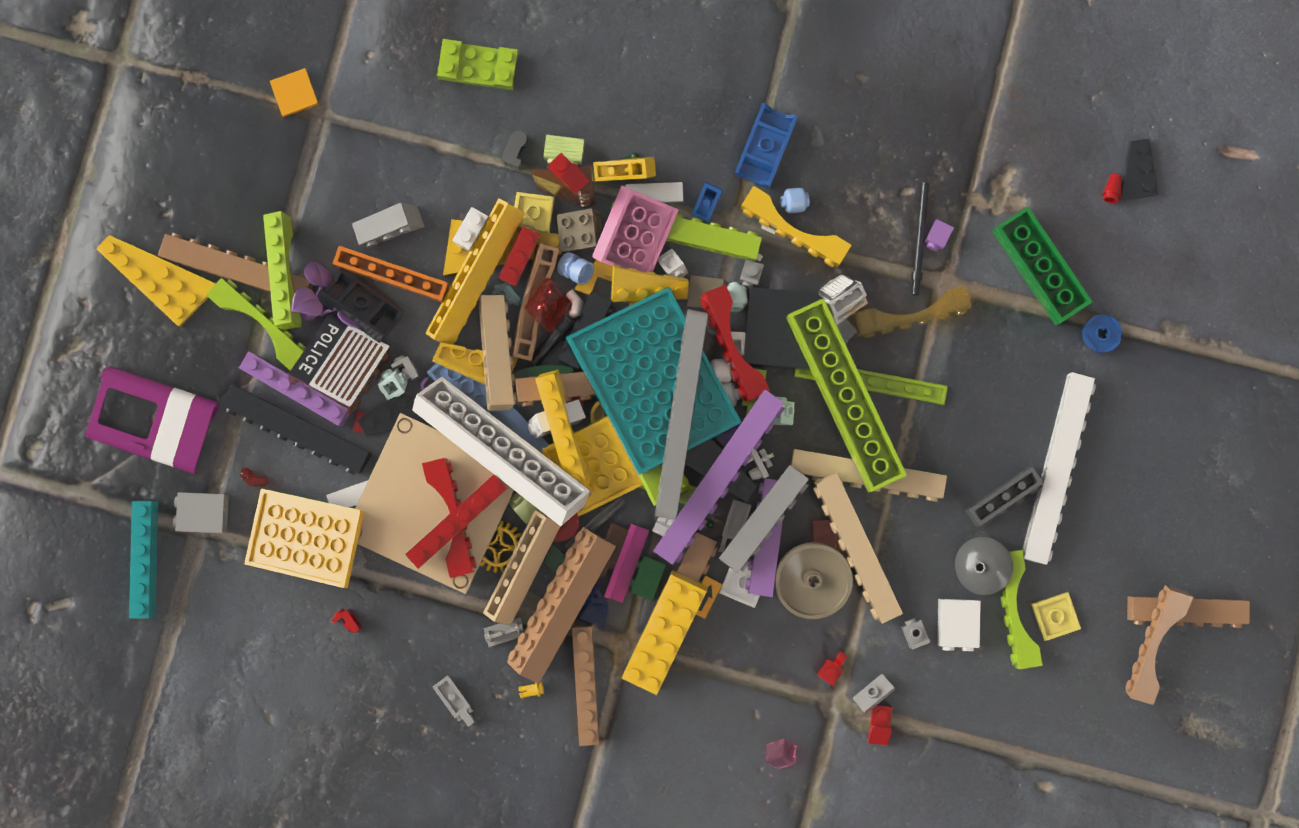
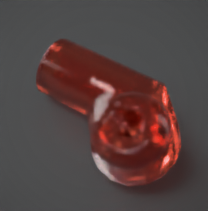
[240,467,267,486]

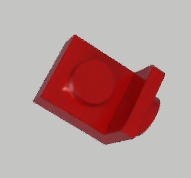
[331,608,363,633]

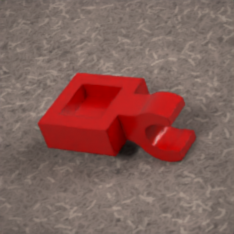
[817,651,848,686]

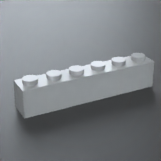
[718,465,809,573]

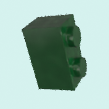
[629,556,666,601]

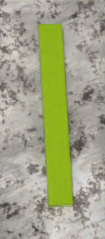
[794,369,948,405]

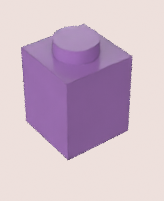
[924,219,954,251]

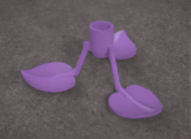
[292,261,365,330]

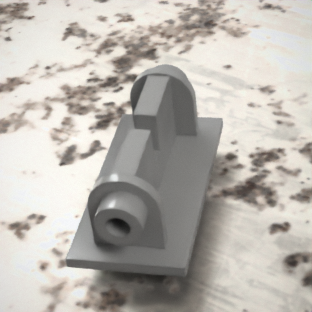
[483,617,525,647]

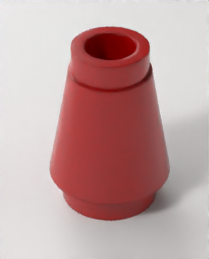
[1102,174,1122,204]

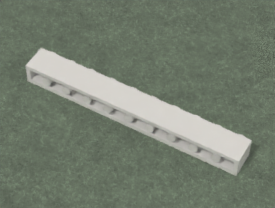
[1022,372,1096,565]

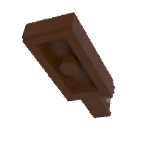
[600,523,629,577]

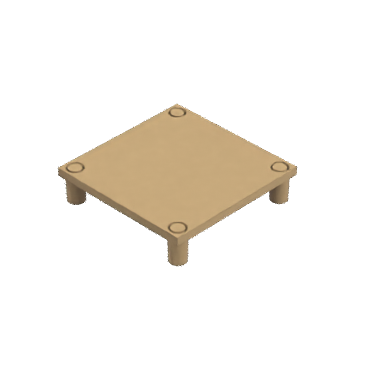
[355,413,514,594]

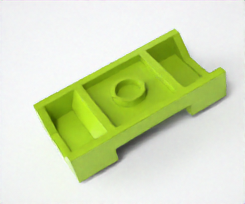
[437,39,519,90]

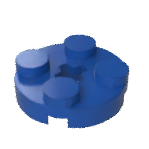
[1081,315,1122,353]

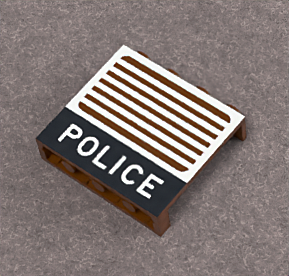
[288,314,391,414]

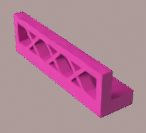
[604,524,649,603]

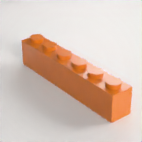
[332,246,450,303]

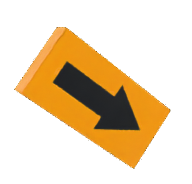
[696,575,723,619]

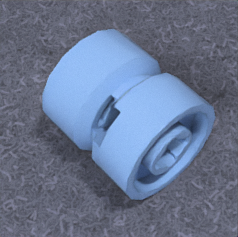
[557,252,594,285]

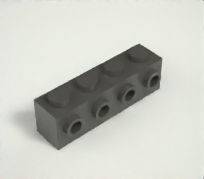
[965,467,1044,527]

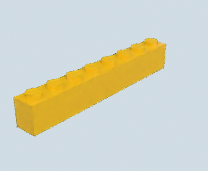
[425,199,525,345]

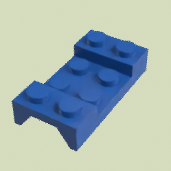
[734,103,798,189]

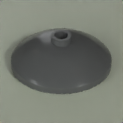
[955,537,1013,595]

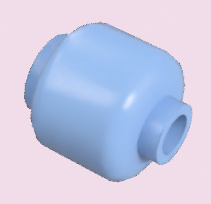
[780,188,810,213]

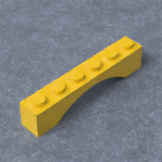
[740,186,851,267]
[535,370,591,487]

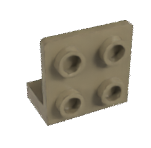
[557,208,602,252]

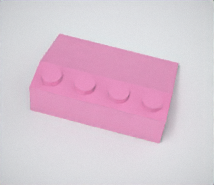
[592,186,679,273]

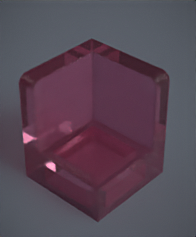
[765,739,797,769]

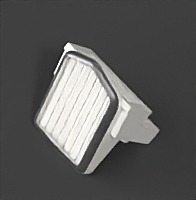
[818,274,868,325]

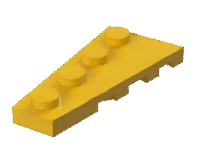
[611,264,689,302]
[432,342,518,385]

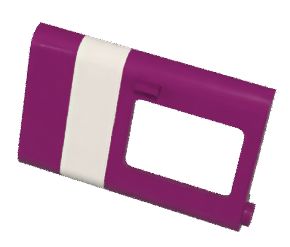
[86,366,219,475]

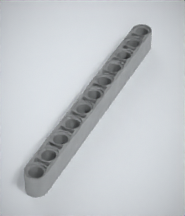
[655,309,708,520]

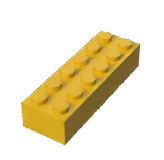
[622,570,708,695]

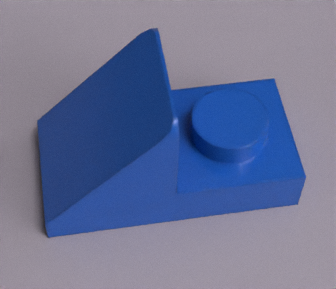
[691,181,723,223]

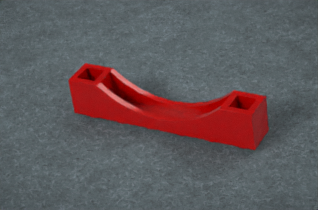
[700,284,770,402]
[422,458,477,578]
[405,475,507,569]

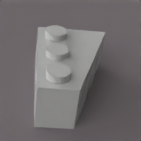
[352,203,424,248]

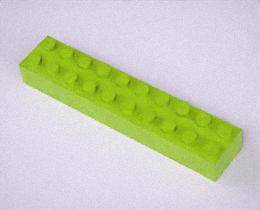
[786,298,907,493]

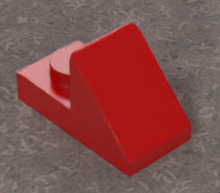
[547,153,589,195]
[867,705,892,746]

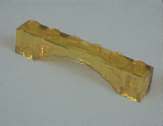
[852,285,972,339]

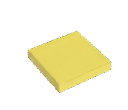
[514,192,555,234]
[1031,592,1081,641]

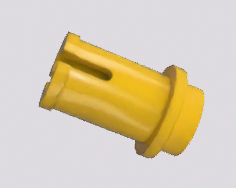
[519,682,544,699]

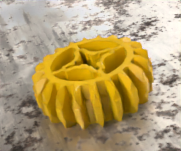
[480,521,522,573]

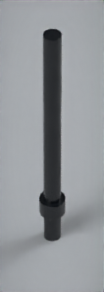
[911,182,929,296]

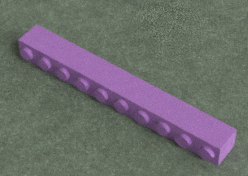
[654,390,785,565]

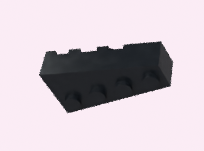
[558,292,614,372]
[685,439,757,503]

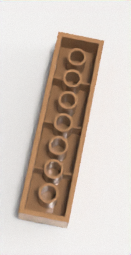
[507,527,616,684]

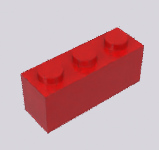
[498,224,541,287]

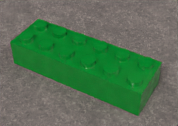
[992,207,1092,326]

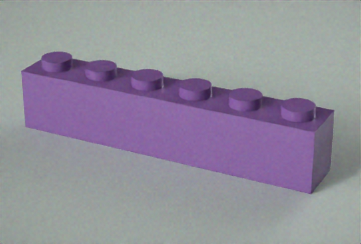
[239,351,350,427]
[745,478,784,597]

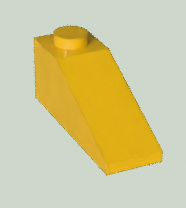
[593,157,656,181]

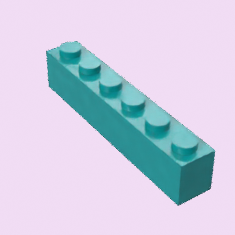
[129,501,158,618]

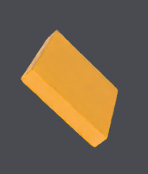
[270,68,319,117]

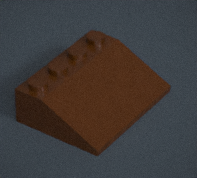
[532,166,595,208]

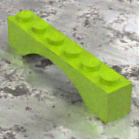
[263,211,302,330]
[206,278,306,371]
[1000,550,1043,669]

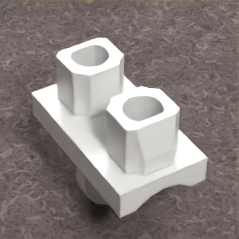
[748,449,774,481]

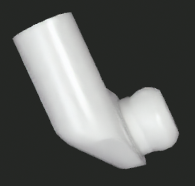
[566,289,584,319]

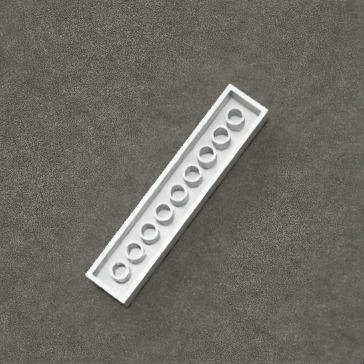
[412,377,590,526]

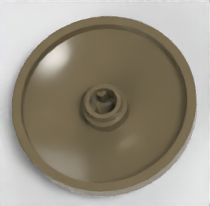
[775,542,853,619]

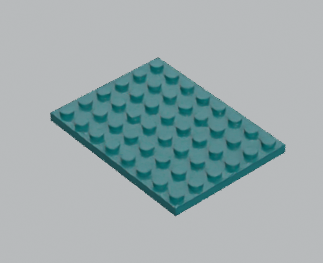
[566,287,742,476]

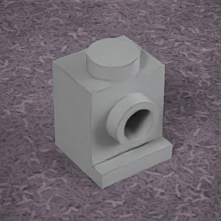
[901,618,930,649]

